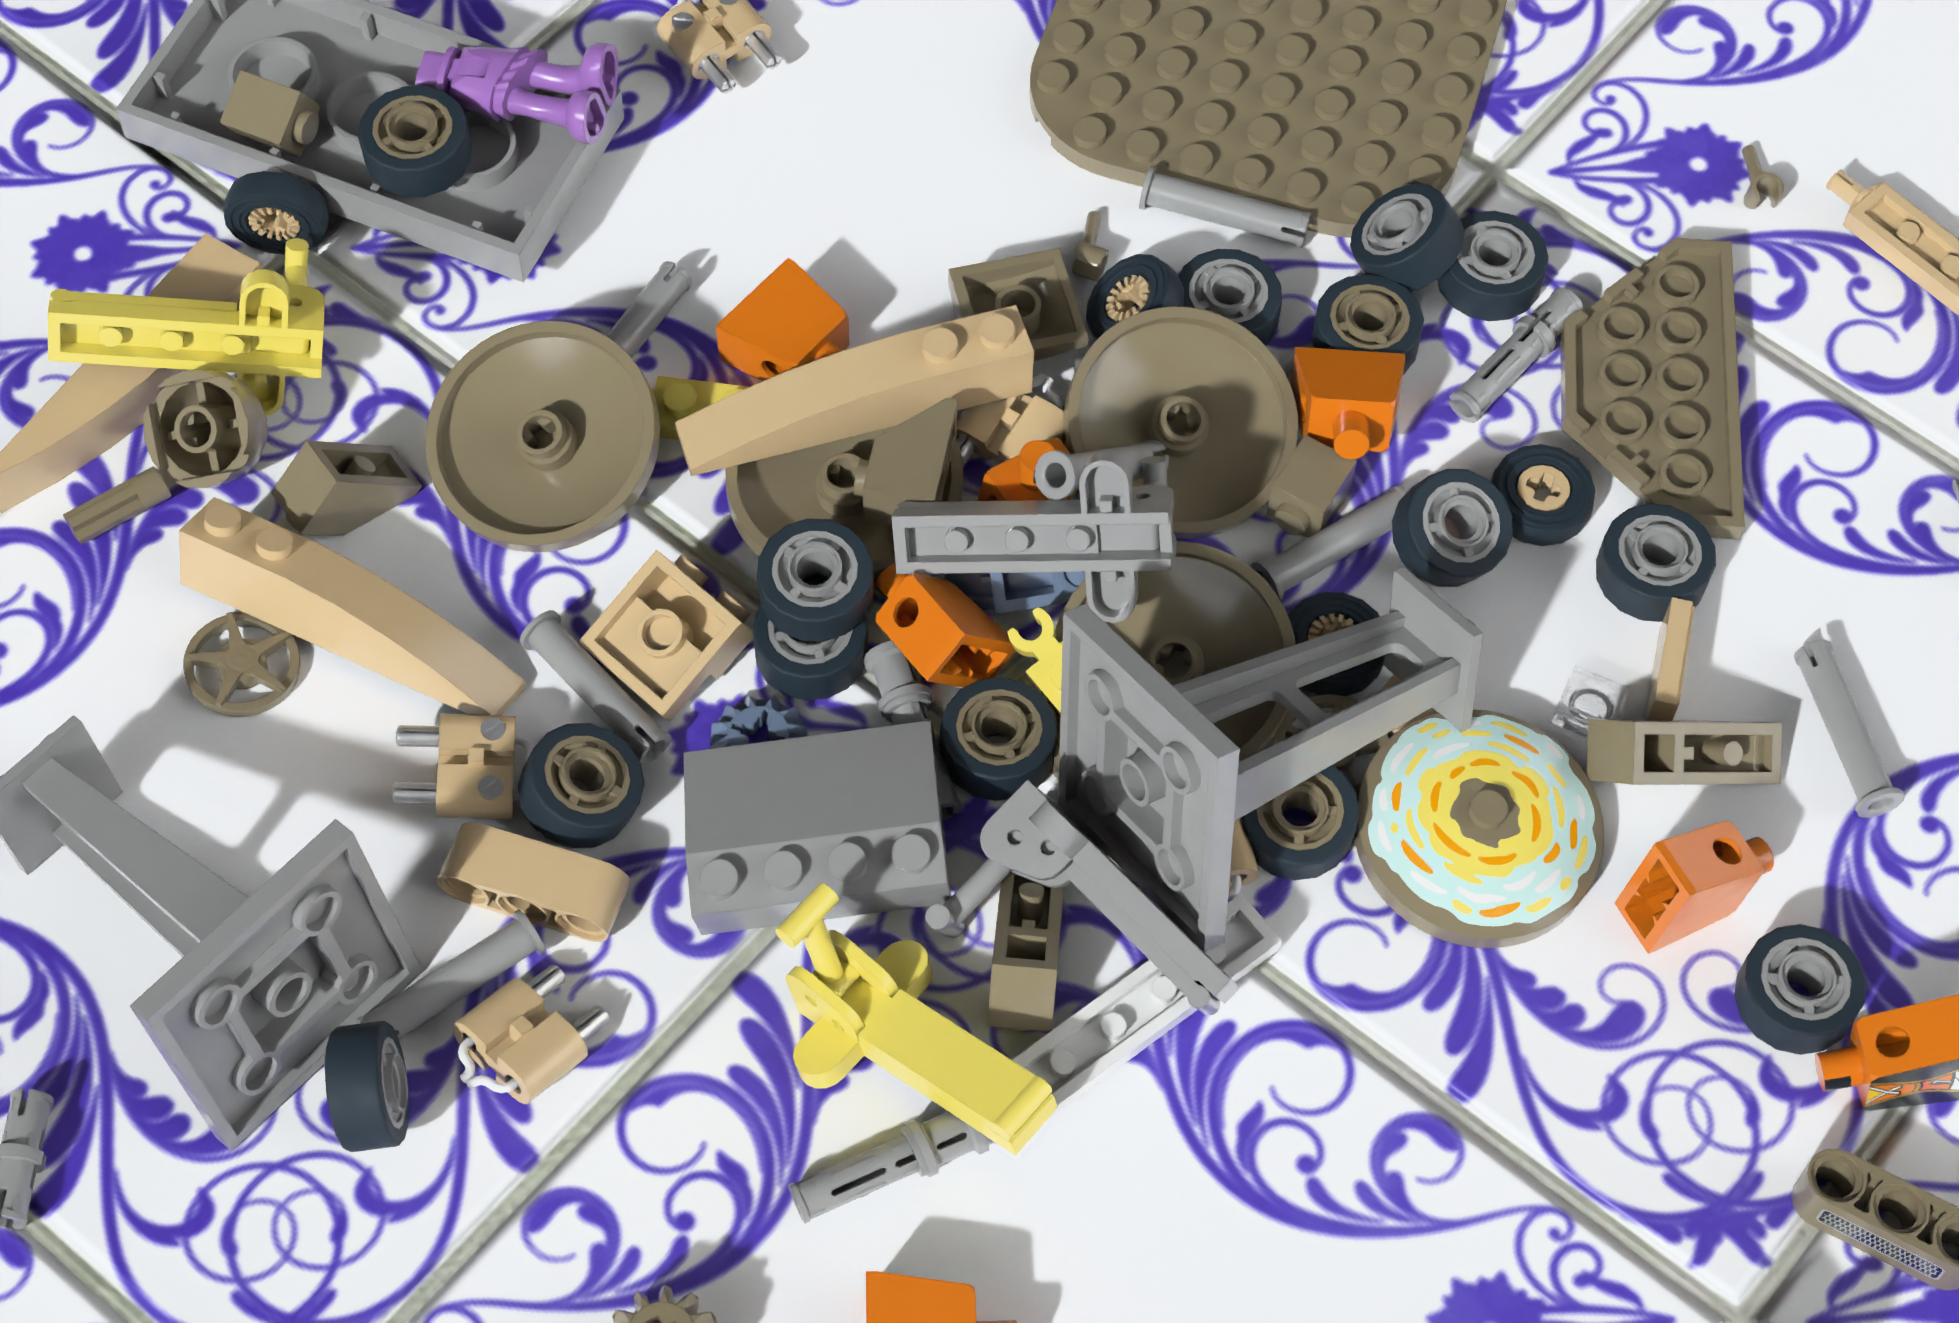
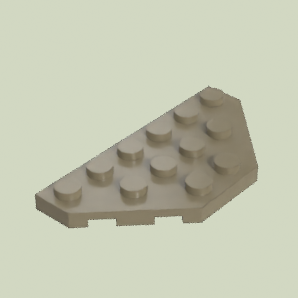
[1560,238,1745,540]

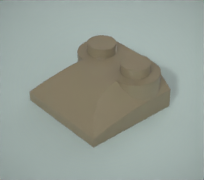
[948,248,1089,362]

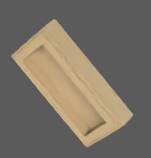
[1645,597,1695,720]

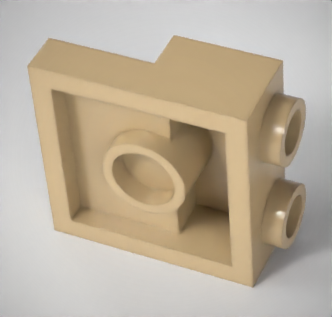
[578,549,753,721]

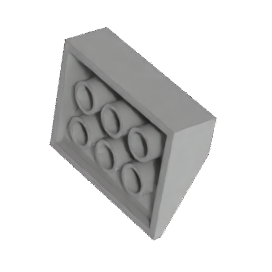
[683,720,952,935]

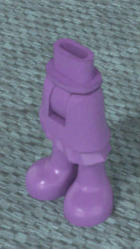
[415,42,618,145]

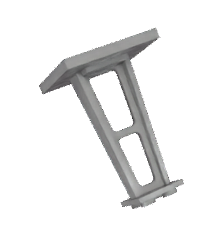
[1058,566,1483,952]
[0,715,422,1151]

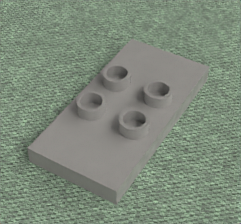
[116,0,624,283]

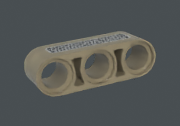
[1791,1149,1959,1291]

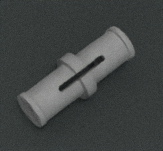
[0,1089,54,1229]

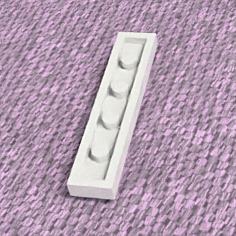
[1012,893,1282,1119]

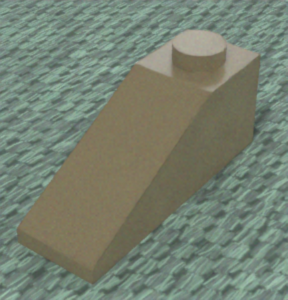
[1586,718,1783,785]
[987,872,1064,1032]

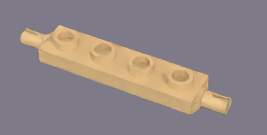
[1826,169,1959,316]

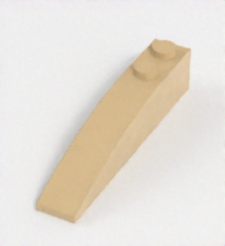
[0,233,262,513]
[675,305,1034,476]
[179,497,525,715]

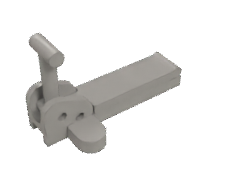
[891,452,1177,623]
[925,780,1241,1015]

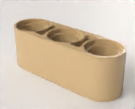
[436,822,631,942]

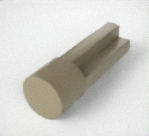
[63,466,171,545]

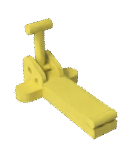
[47,238,325,416]
[775,883,1058,1156]

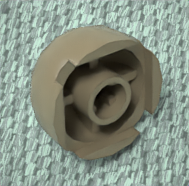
[143,370,267,488]

